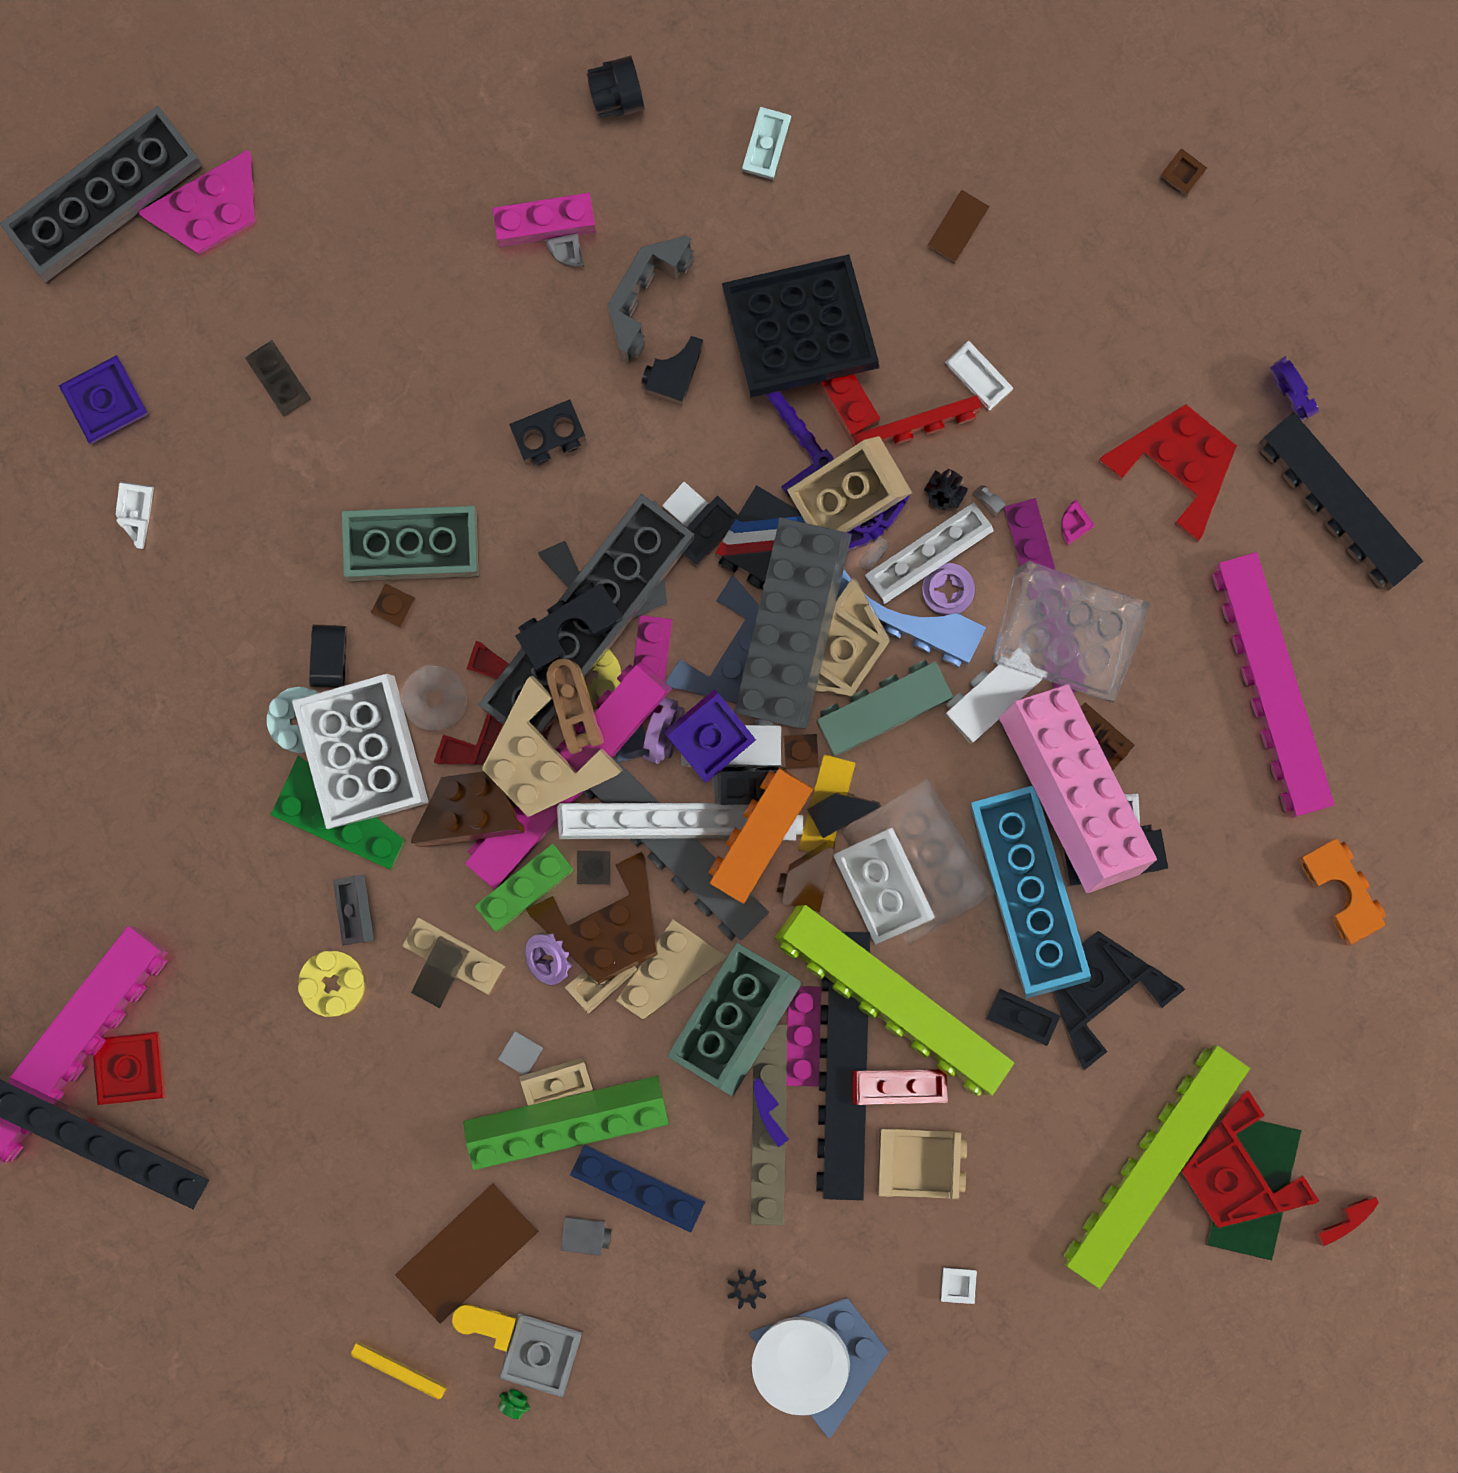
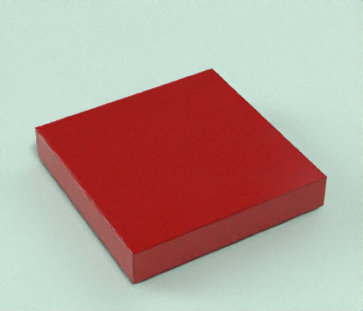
[93,1032,165,1105]

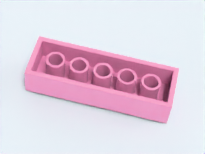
[999,684,1157,893]

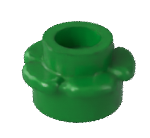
[498,1389,530,1419]

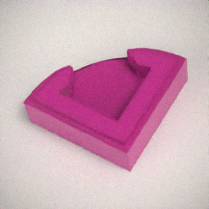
[1061,499,1095,546]

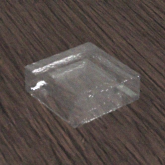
[858,536,889,572]

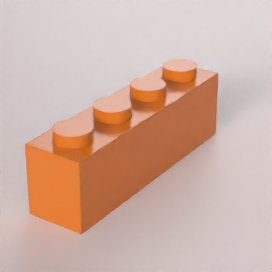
[708,767,814,904]

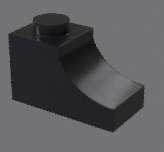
[641,336,703,407]

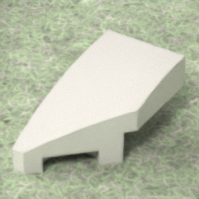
[115,481,154,549]

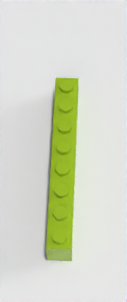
[775,905,1014,1097]
[1064,1045,1251,1289]

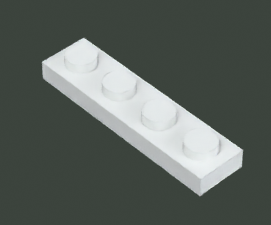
[865,502,994,604]

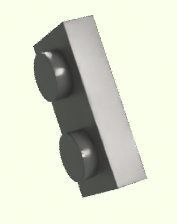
[333,875,374,946]

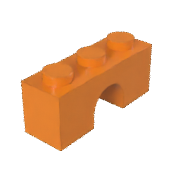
[1298,838,1386,945]

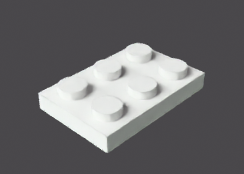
[833,827,935,945]

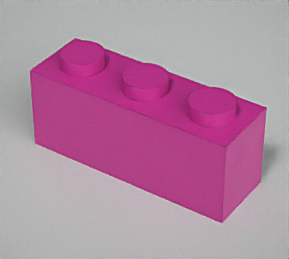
[492,192,596,248]

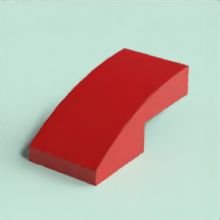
[1314,1196,1379,1246]

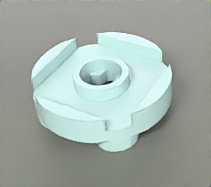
[267,687,318,754]

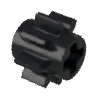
[924,469,968,510]
[727,1269,767,1309]

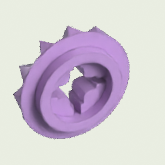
[922,563,975,615]
[525,932,572,985]

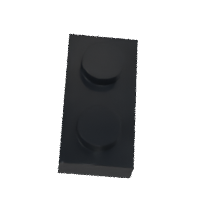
[683,496,738,567]
[986,988,1061,1046]

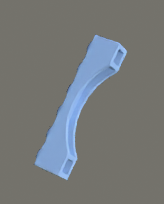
[836,570,986,668]

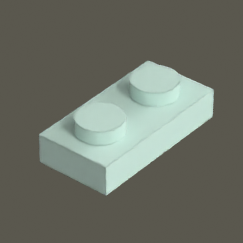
[742,107,791,180]

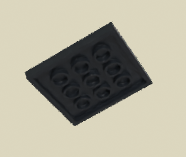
[722,254,879,398]

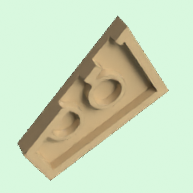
[616,919,727,1020]

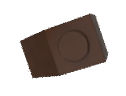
[777,840,835,912]

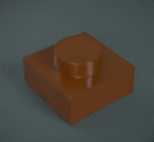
[1160,148,1207,196]
[371,583,416,628]
[784,734,819,770]

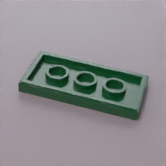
[1206,1120,1302,1261]

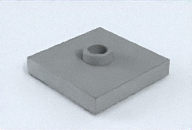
[499,1313,583,1397]

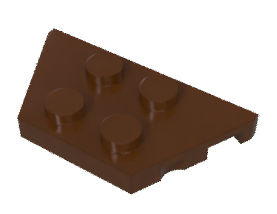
[411,771,525,847]

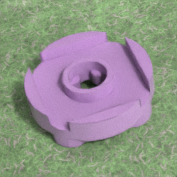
[643,697,685,764]

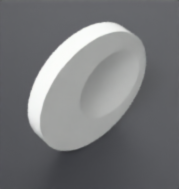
[752,1317,850,1415]

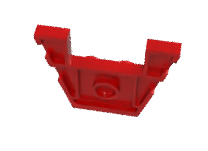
[1099,404,1237,542]
[434,641,554,765]
[1181,1090,1319,1228]

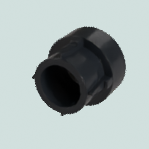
[587,55,645,118]

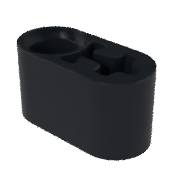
[309,624,347,688]

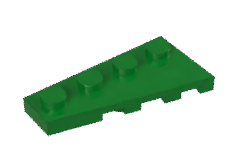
[270,755,405,870]

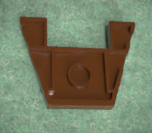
[526,852,658,984]

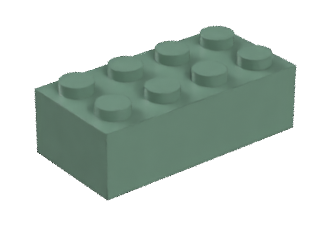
[342,506,479,581]
[667,943,802,1097]

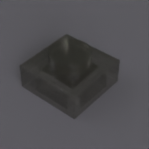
[577,851,611,885]

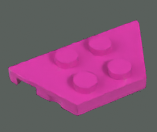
[138,150,255,255]

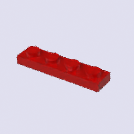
[851,395,982,447]

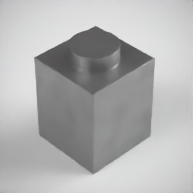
[561,1216,611,1256]

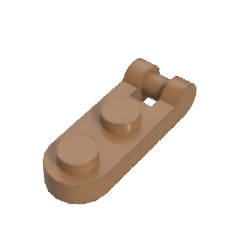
[547,659,604,754]

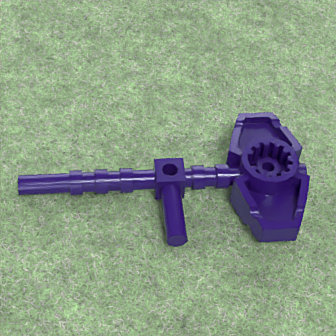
[765,391,910,551]

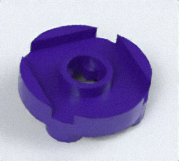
[1270,356,1320,421]

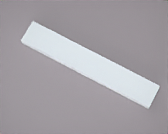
[557,803,748,839]

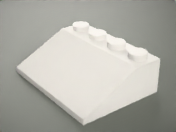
[292,674,429,829]

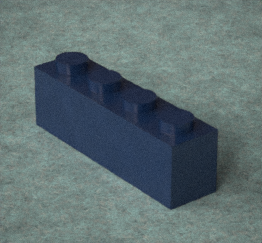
[570,1144,705,1233]

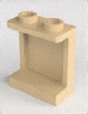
[877,1128,967,1199]

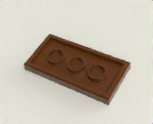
[395,1183,538,1324]

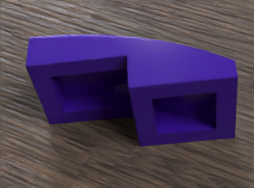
[753,1078,789,1147]

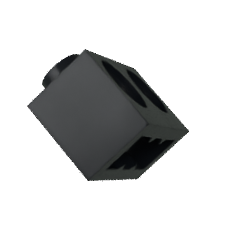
[509,399,586,467]
[718,767,787,805]

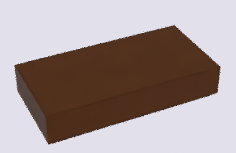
[927,190,990,263]

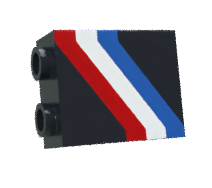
[715,485,806,591]

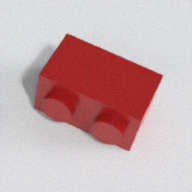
[817,374,880,441]

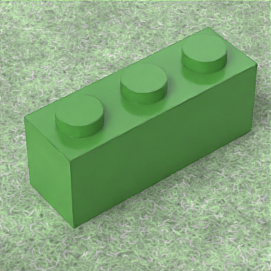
[475,844,575,933]

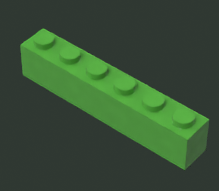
[463,1076,669,1170]

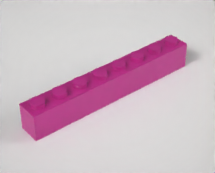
[1212,552,1335,818]
[465,662,672,890]

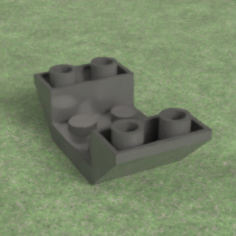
[608,235,694,363]

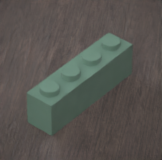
[816,660,953,757]

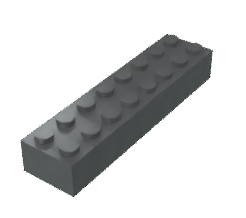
[478,494,694,735]

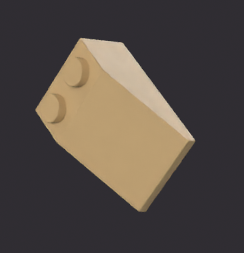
[787,436,912,533]

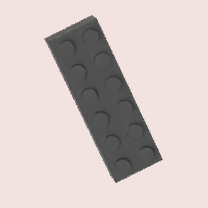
[0,106,202,283]
[735,517,852,728]

